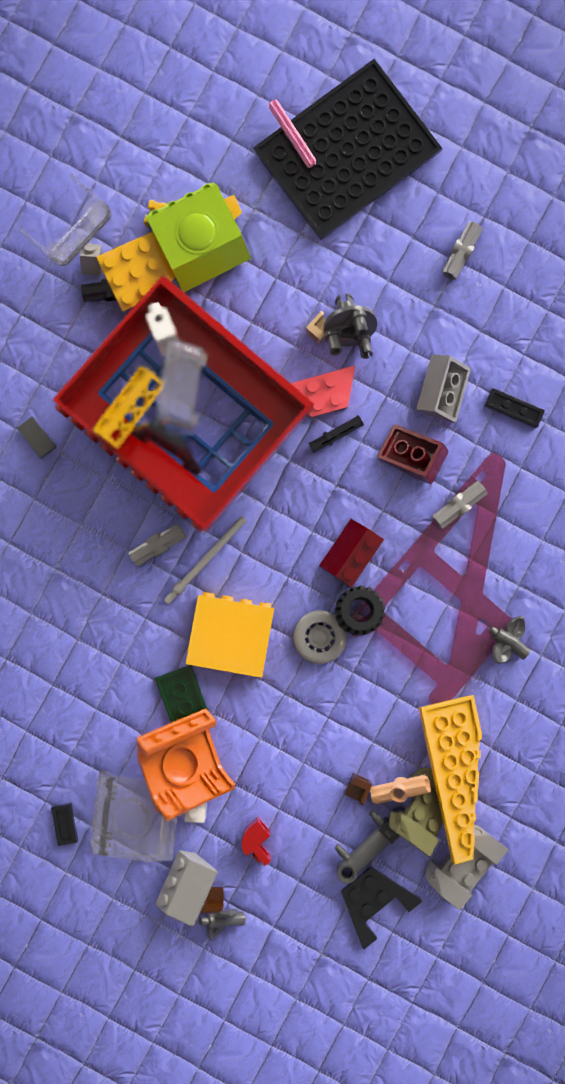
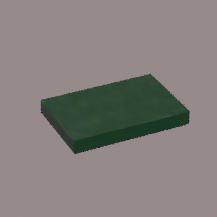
[155,665,209,723]

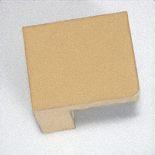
[306,311,326,345]

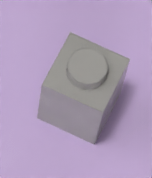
[79,243,103,275]

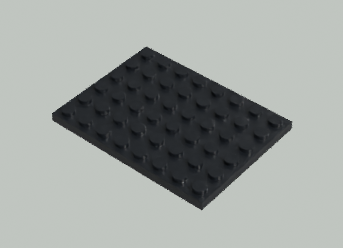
[253,58,443,240]

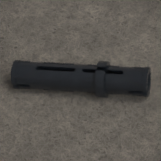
[308,415,364,454]

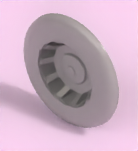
[293,610,347,664]

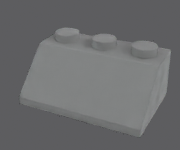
[416,355,471,423]
[155,850,218,926]

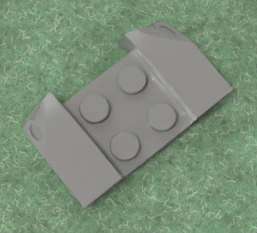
[425,824,508,910]

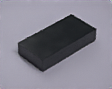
[51,803,78,846]

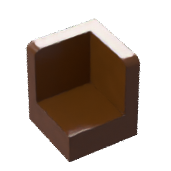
[345,773,372,805]
[200,887,224,913]

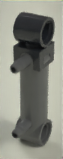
[334,807,406,884]

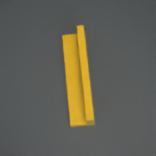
[93,366,166,448]

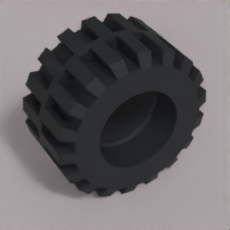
[334,586,386,636]

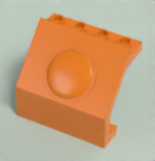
[137,709,235,821]

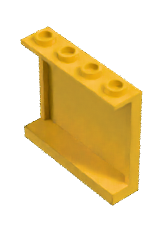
[186,592,274,678]

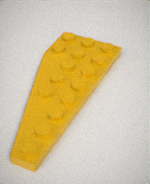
[96,195,242,312]
[418,695,482,864]

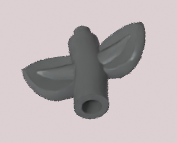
[488,615,530,664]
[199,909,246,940]

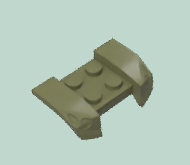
[389,767,443,857]

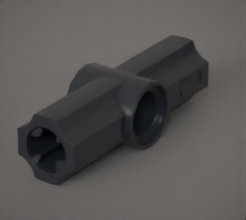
[81,278,116,303]

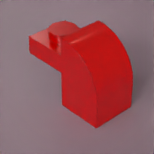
[242,817,271,866]

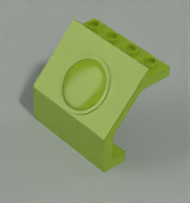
[145,182,251,292]

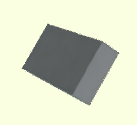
[17,417,57,459]

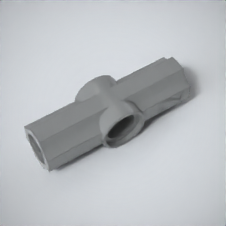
[442,221,483,280]
[432,481,488,529]
[128,523,187,566]

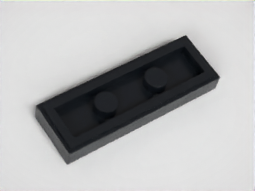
[484,388,545,428]

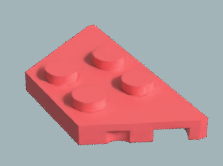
[291,366,355,418]

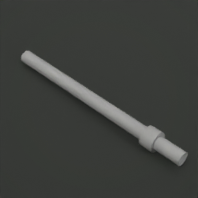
[164,516,247,605]

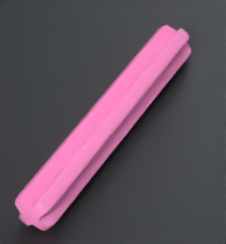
[269,100,316,168]

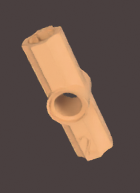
[370,775,431,804]

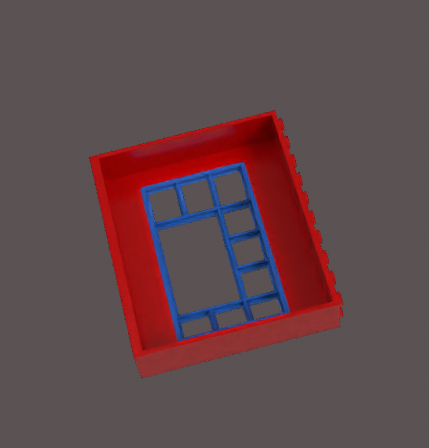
[52,275,314,533]

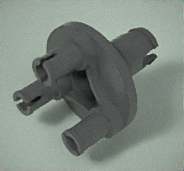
[323,293,377,359]

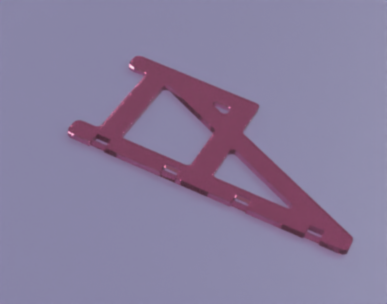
[350,453,512,704]

